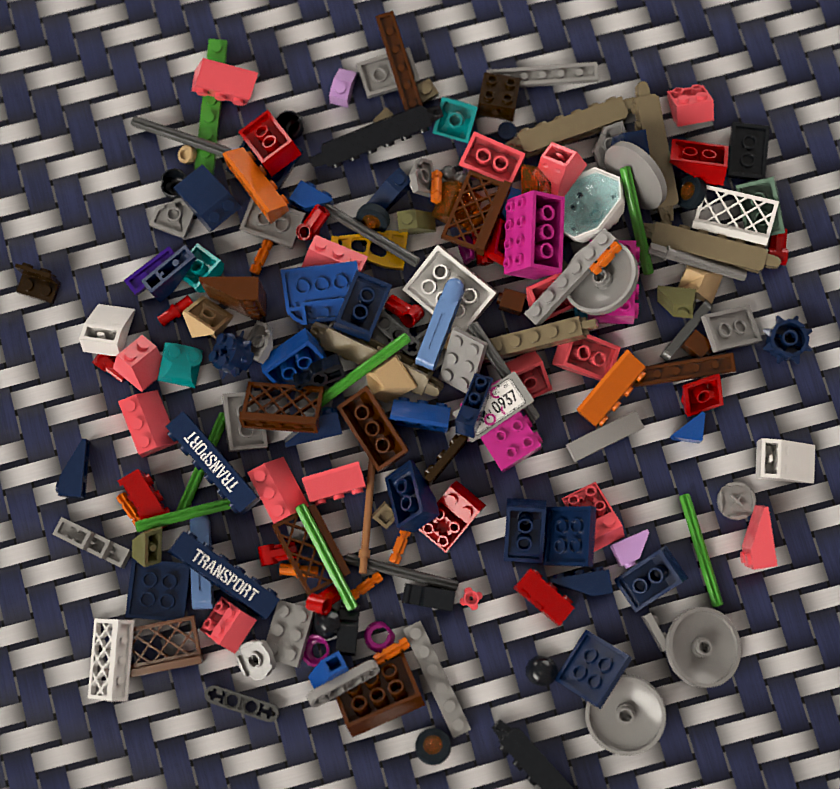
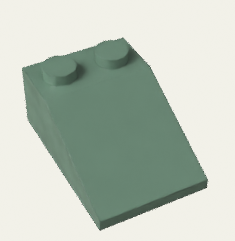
[735,176,785,236]

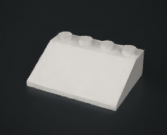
[402,245,499,332]

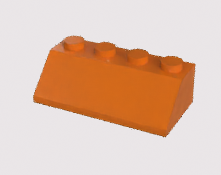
[222,147,289,223]
[576,350,646,428]

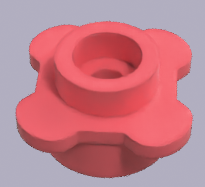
[460,587,483,610]

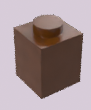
[496,288,527,316]
[681,329,712,358]

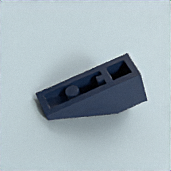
[366,168,411,223]
[141,245,197,302]
[285,406,342,447]
[56,439,91,499]

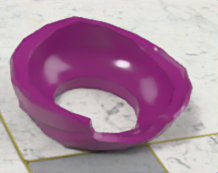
[458,235,475,265]
[364,621,395,653]
[303,634,329,667]

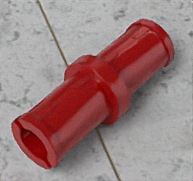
[157,295,194,326]

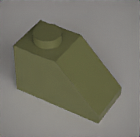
[397,209,436,235]
[657,285,696,319]
[132,527,162,568]

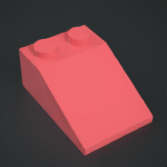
[552,334,621,381]
[740,505,778,570]

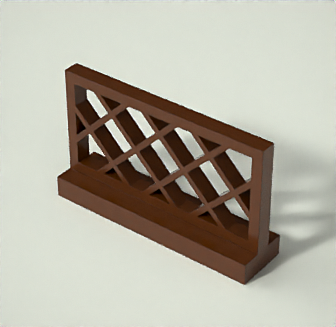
[441,170,512,256]
[239,381,324,433]
[272,504,351,596]
[130,615,204,678]

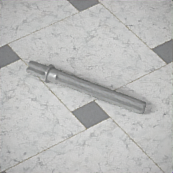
[648,243,747,281]

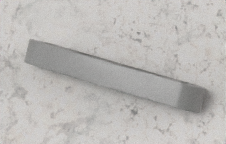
[307,659,380,707]

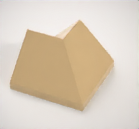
[678,265,723,304]
[182,296,234,339]
[366,355,417,403]

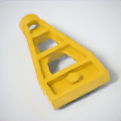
[331,230,408,271]

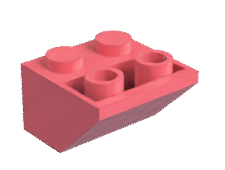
[667,84,714,127]
[200,596,257,653]

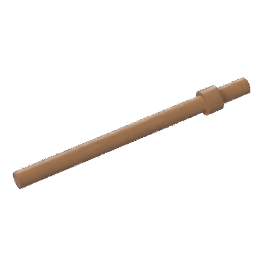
[358,459,376,574]

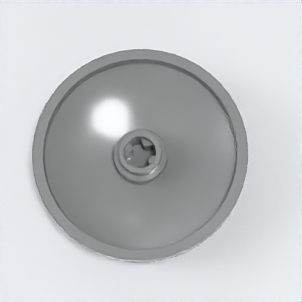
[605,141,667,210]
[567,242,639,315]
[666,607,741,688]
[585,675,666,755]

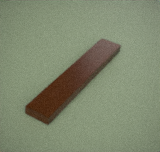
[375,11,423,110]
[632,353,736,388]

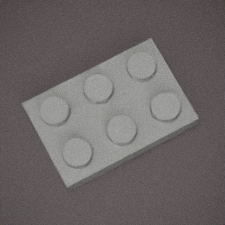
[356,47,420,99]
[239,198,306,249]
[701,305,762,353]
[438,327,488,393]
[222,390,268,452]
[266,600,316,668]

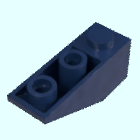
[455,373,493,438]
[549,566,613,597]

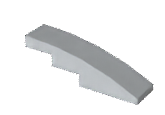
[566,411,645,462]
[53,517,132,569]

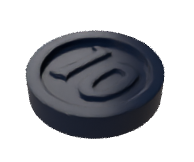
[498,122,516,140]

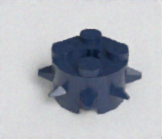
[763,315,813,364]
[209,330,254,379]

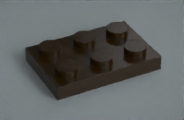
[424,434,468,486]

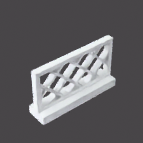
[692,185,779,247]
[88,619,134,701]

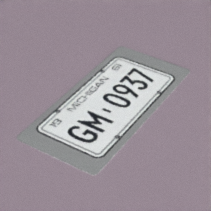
[453,372,534,442]

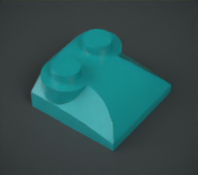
[432,97,478,143]
[182,243,224,293]
[157,342,203,388]

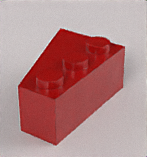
[118,469,171,530]
[513,568,575,626]

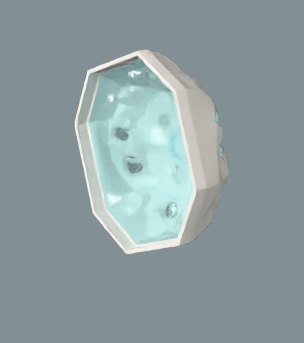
[564,167,625,243]

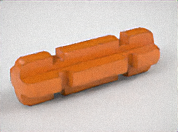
[431,170,442,204]
[250,239,273,275]
[589,241,622,275]
[116,492,141,526]
[389,530,411,564]
[350,572,383,600]
[373,637,410,665]

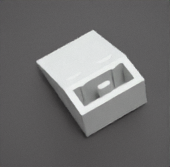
[79,304,136,356]
[755,438,815,484]

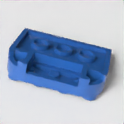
[280,260,359,325]

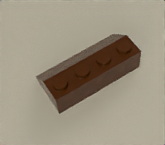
[337,385,409,472]

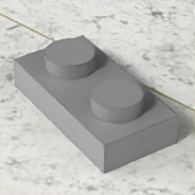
[641,613,667,652]

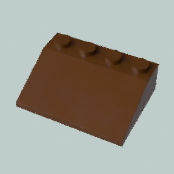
[199,276,267,320]
[336,650,425,738]

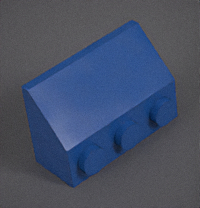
[260,328,327,391]
[390,397,451,433]

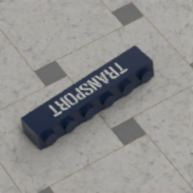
[165,411,261,515]
[168,531,280,620]

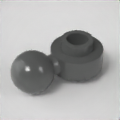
[442,165,473,191]

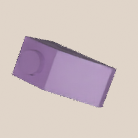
[329,68,357,108]
[610,529,649,569]

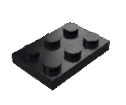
[726,122,770,180]

